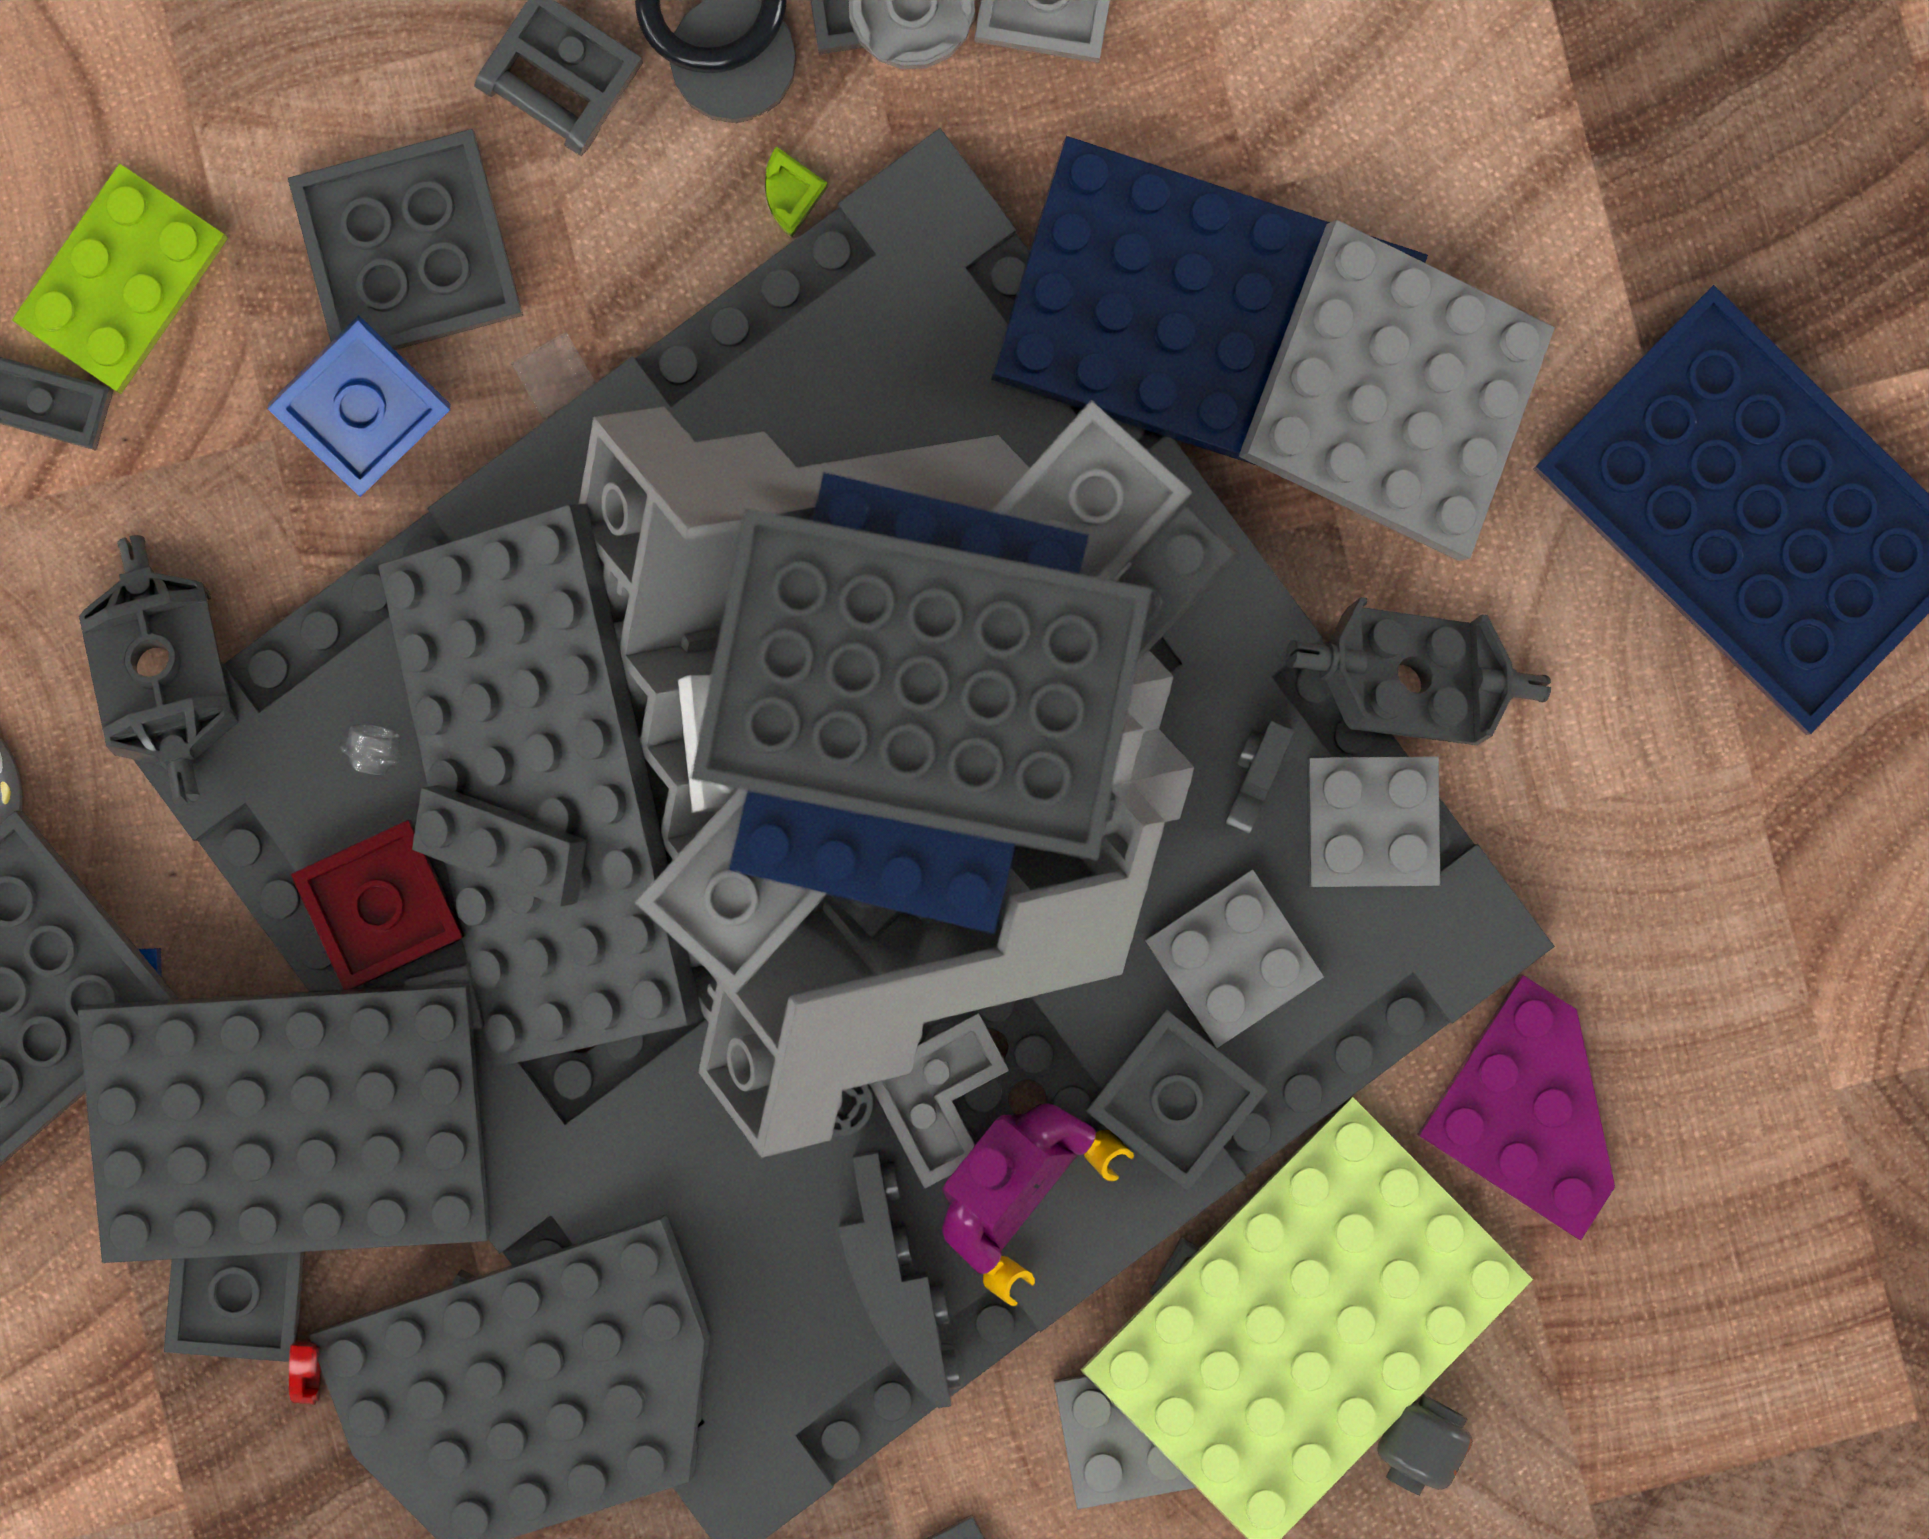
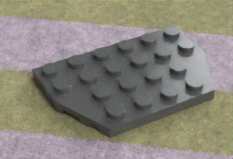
[309,1214,710,1539]

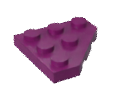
[1417,975,1615,1241]

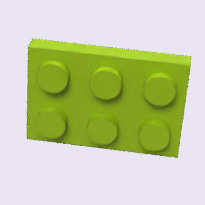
[12,163,228,394]

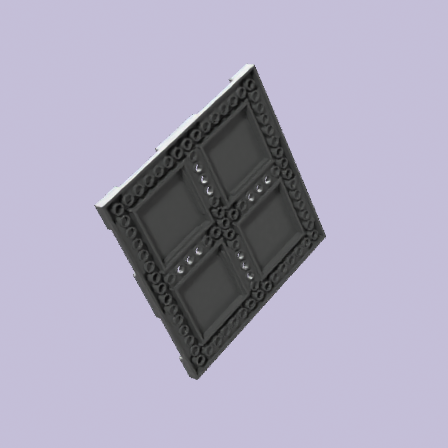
[133,128,1555,1539]

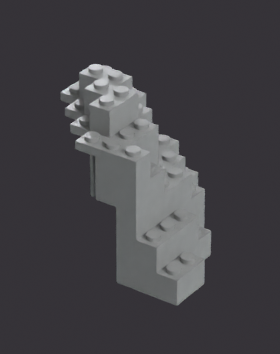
[579,406,1194,1158]

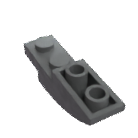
[838,1150,962,1409]

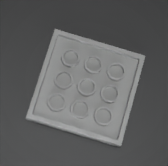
[1239,219,1555,561]

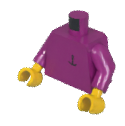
[942,1103,1134,1306]

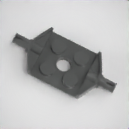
[79,535,238,805]
[1286,597,1551,746]

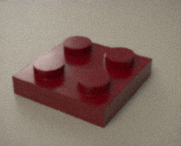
[290,820,464,990]

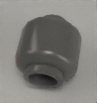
[1377,1394,1473,1496]

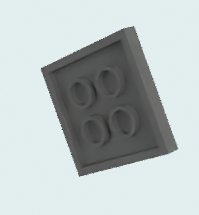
[288,129,524,350]

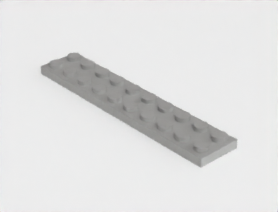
[635,401,1192,994]

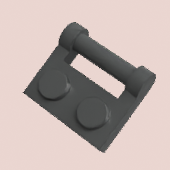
[474,0,644,156]

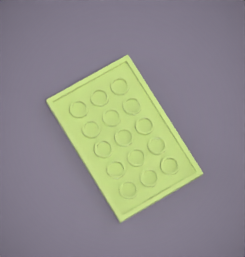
[1080,1097,1533,1539]

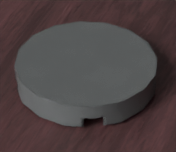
[670,0,797,123]

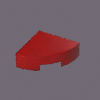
[289,1339,322,1405]

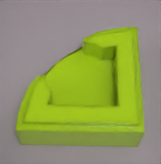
[765,146,829,238]

